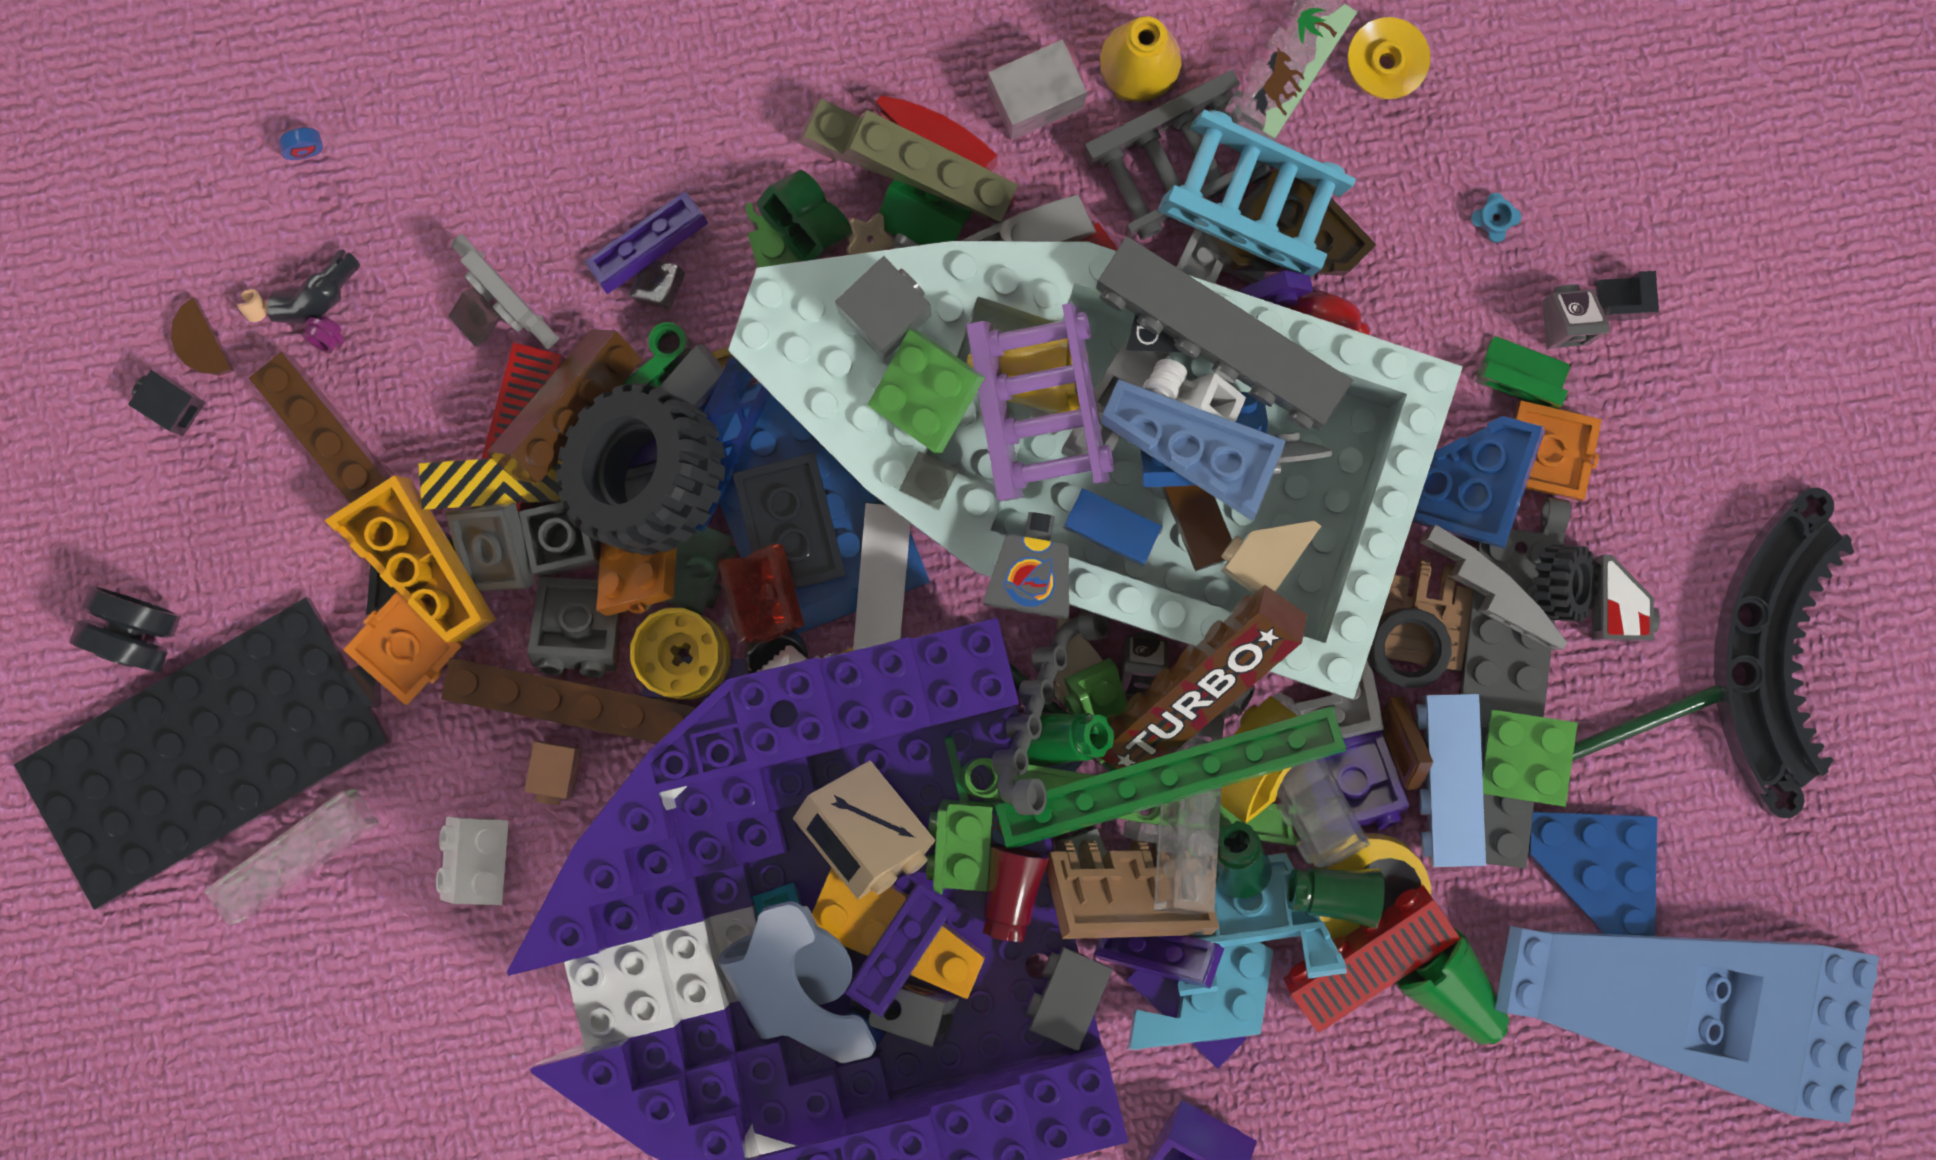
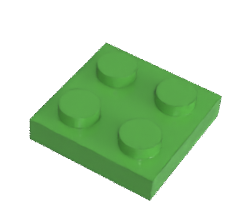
[867,329,985,453]
[1482,710,1578,807]

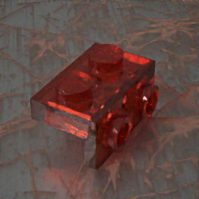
[718,544,805,643]

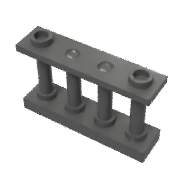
[1083,69,1273,240]

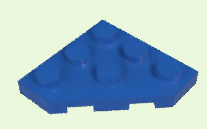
[1412,416,1545,549]
[1528,812,1657,936]

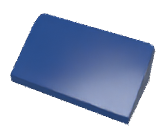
[1063,488,1162,566]

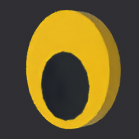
[1313,833,1431,940]

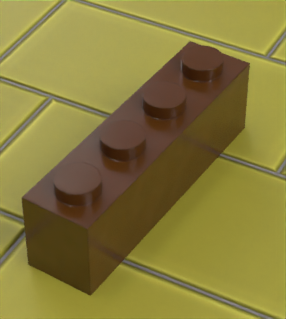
[487,329,643,484]
[249,352,391,503]

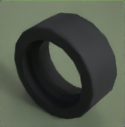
[1369,608,1452,688]

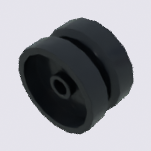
[69,585,181,672]

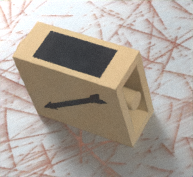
[793,761,935,899]

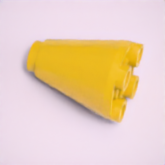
[1100,16,1182,102]
[967,338,1088,414]

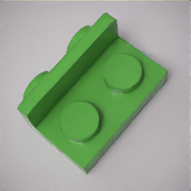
[1064,658,1127,764]
[926,799,994,895]

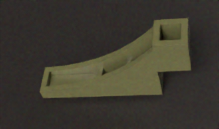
[797,98,1018,224]

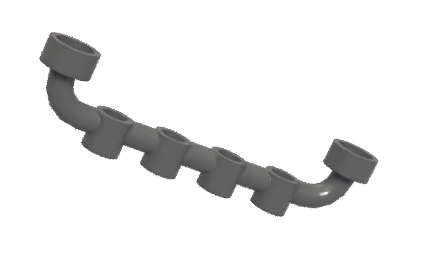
[992,609,1111,815]

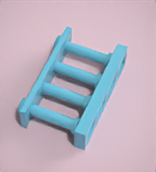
[1158,109,1356,277]

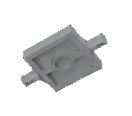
[450,234,560,349]

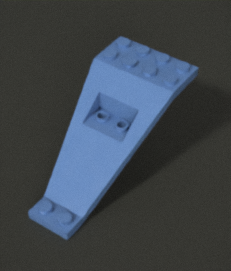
[1495,926,1879,1123]

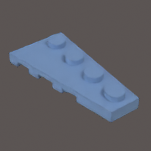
[1101,379,1286,522]

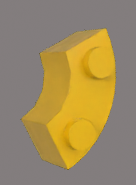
[1209,695,1298,823]

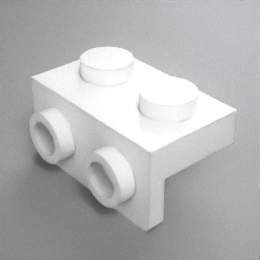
[436,817,508,905]

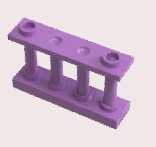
[966,303,1114,501]

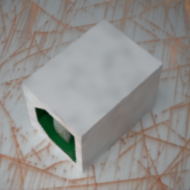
[988,39,1087,141]

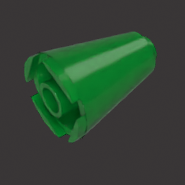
[1396,928,1510,1045]

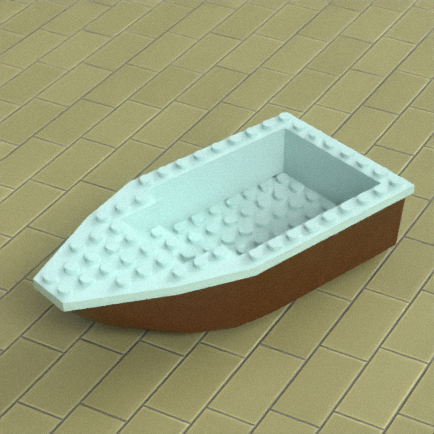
[728,241,1463,700]

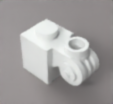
[1143,359,1246,422]

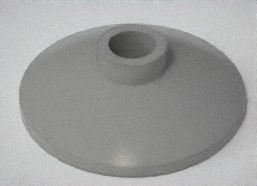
[1274,432,1333,463]

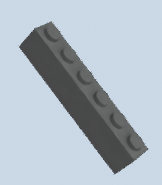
[1095,236,1353,431]

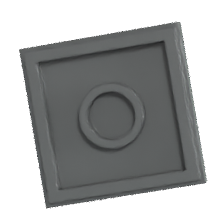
[445,503,536,591]

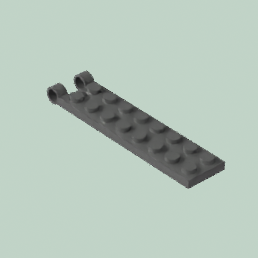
[1459,497,1571,869]

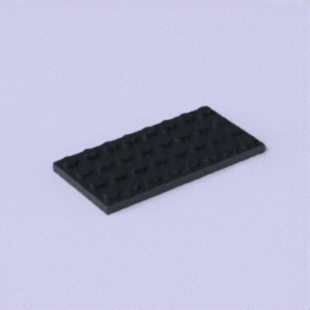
[14,597,391,910]

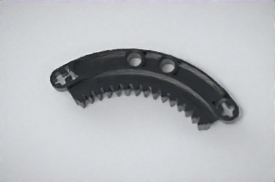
[1714,487,1854,818]

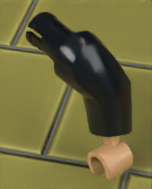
[237,250,360,324]

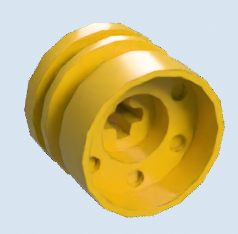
[630,608,731,700]

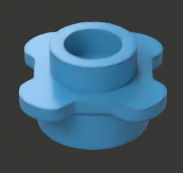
[1471,193,1521,243]

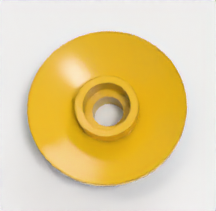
[1347,17,1431,99]

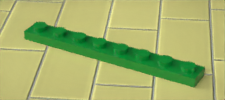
[995,706,1346,850]

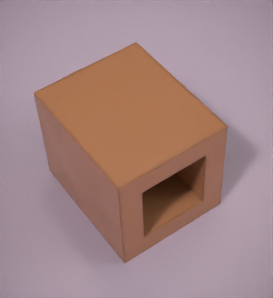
[524,741,582,805]

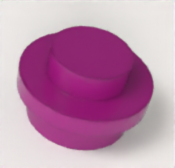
[303,316,345,353]

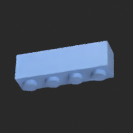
[1416,694,1486,867]

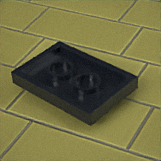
[732,452,846,597]

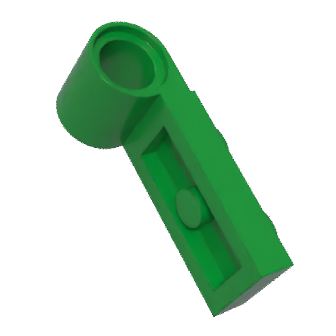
[622,322,691,388]

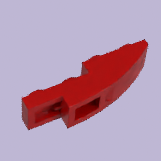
[875,96,1015,214]

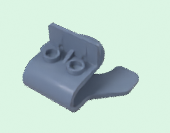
[717,902,876,1063]

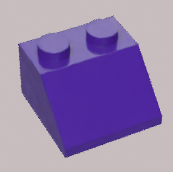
[1146,1100,1257,1160]

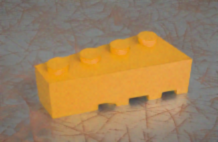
[324,475,496,642]
[812,868,985,999]

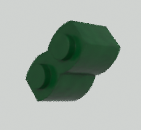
[756,169,853,262]

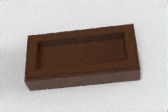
[1381,697,1434,790]

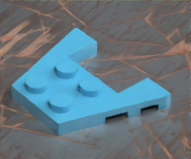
[1178,853,1347,996]
[1127,942,1273,1050]

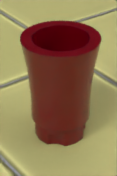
[983,845,1050,942]

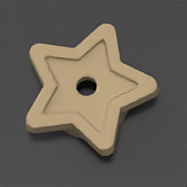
[846,213,893,255]

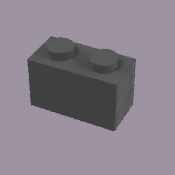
[1025,946,1113,1051]

